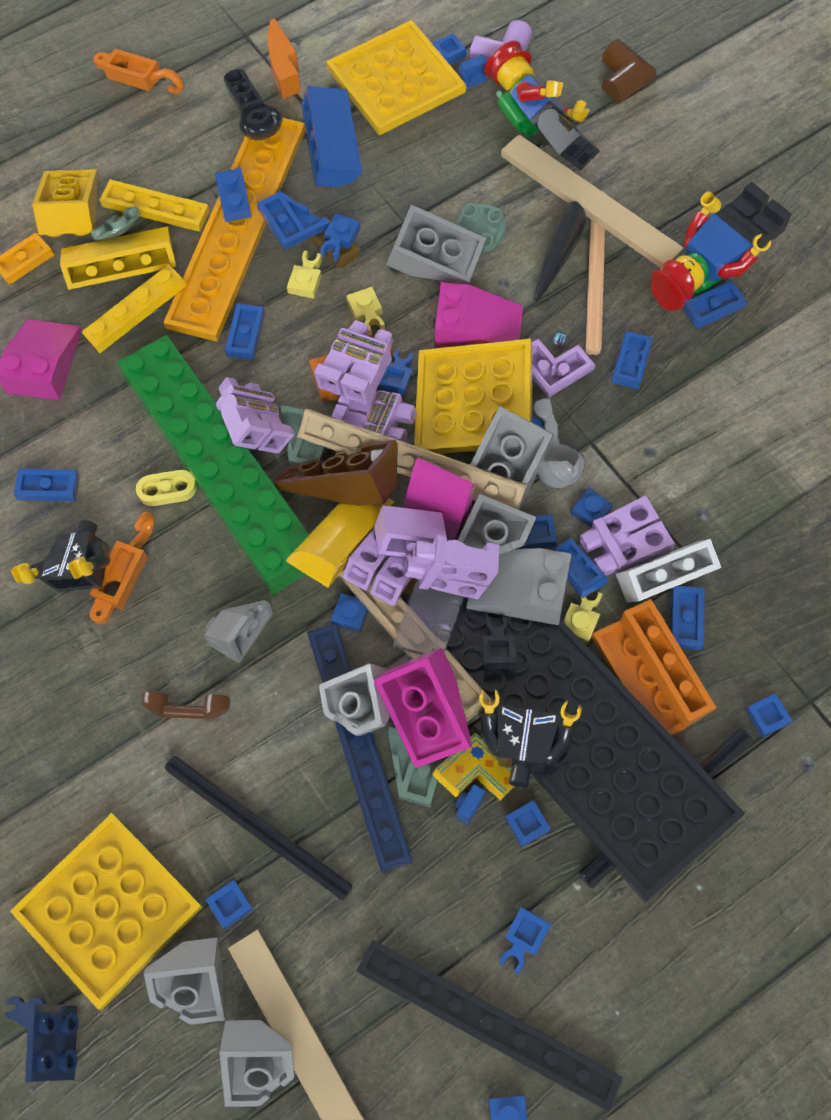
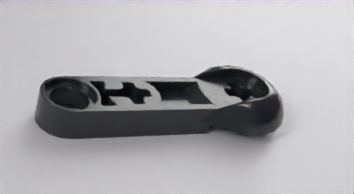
[223,69,282,140]

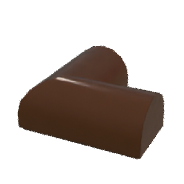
[601,39,656,104]

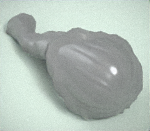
[534,398,587,488]

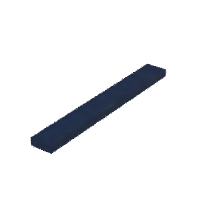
[307,623,413,873]

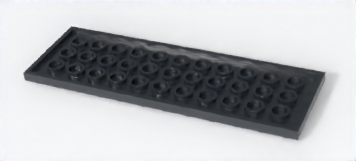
[402,587,745,903]

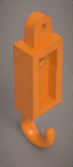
[93,49,184,94]
[89,511,155,625]

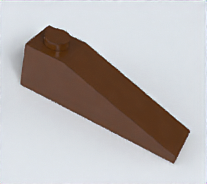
[273,439,398,506]

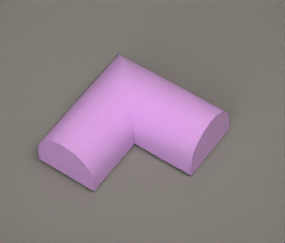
[469,20,532,61]
[532,338,595,398]

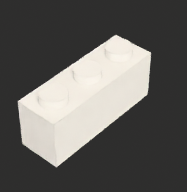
[616,539,722,602]

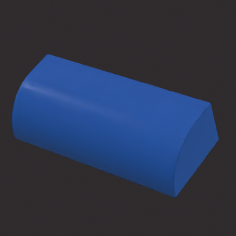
[301,86,362,187]

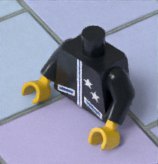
[11,520,111,592]
[479,689,582,787]

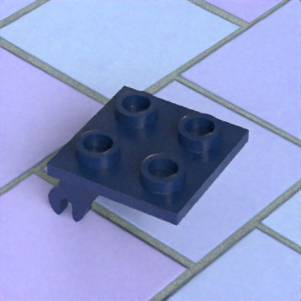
[5,996,79,1082]

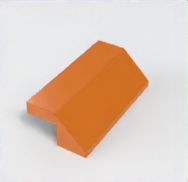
[591,599,717,736]

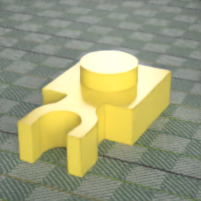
[287,250,322,299]
[346,287,385,337]
[564,592,602,645]

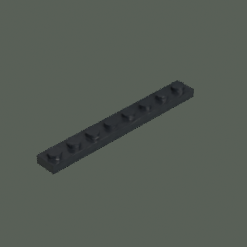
[356,939,623,1112]

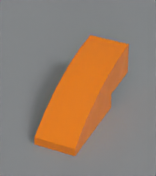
[268,18,301,99]

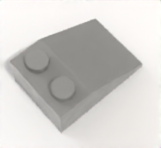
[386,205,486,285]
[470,406,554,508]
[467,548,571,625]

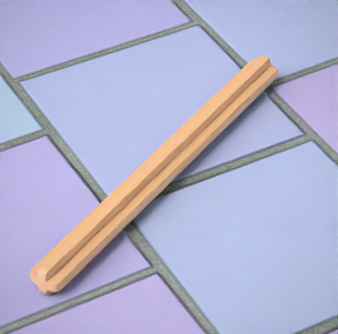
[586,191,605,355]

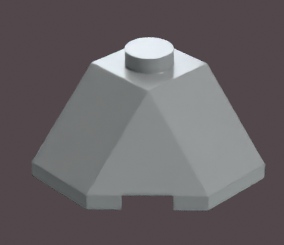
[458,494,536,554]
[204,600,274,663]
[319,663,390,736]
[144,938,225,1025]
[219,1020,294,1107]

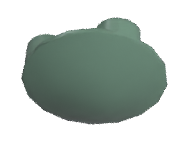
[455,203,506,254]
[90,205,141,240]

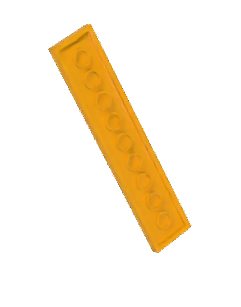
[163,118,306,342]

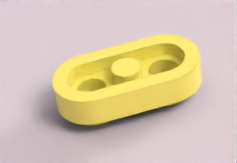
[136,470,197,506]

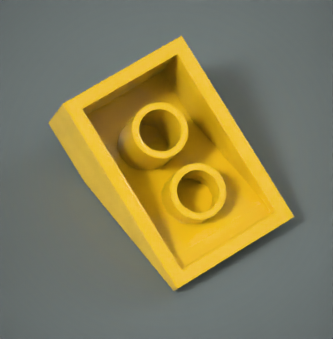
[32,169,98,237]

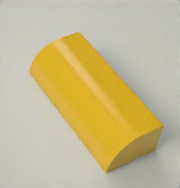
[60,226,176,290]
[286,498,395,588]

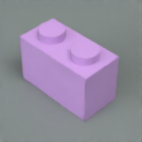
[374,506,446,557]

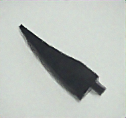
[533,201,586,302]

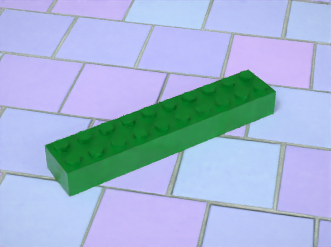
[117,334,309,596]

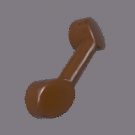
[141,692,231,720]

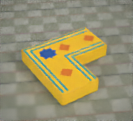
[432,733,515,801]

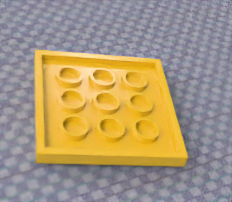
[326,20,466,136]
[414,339,533,454]
[10,813,203,1011]

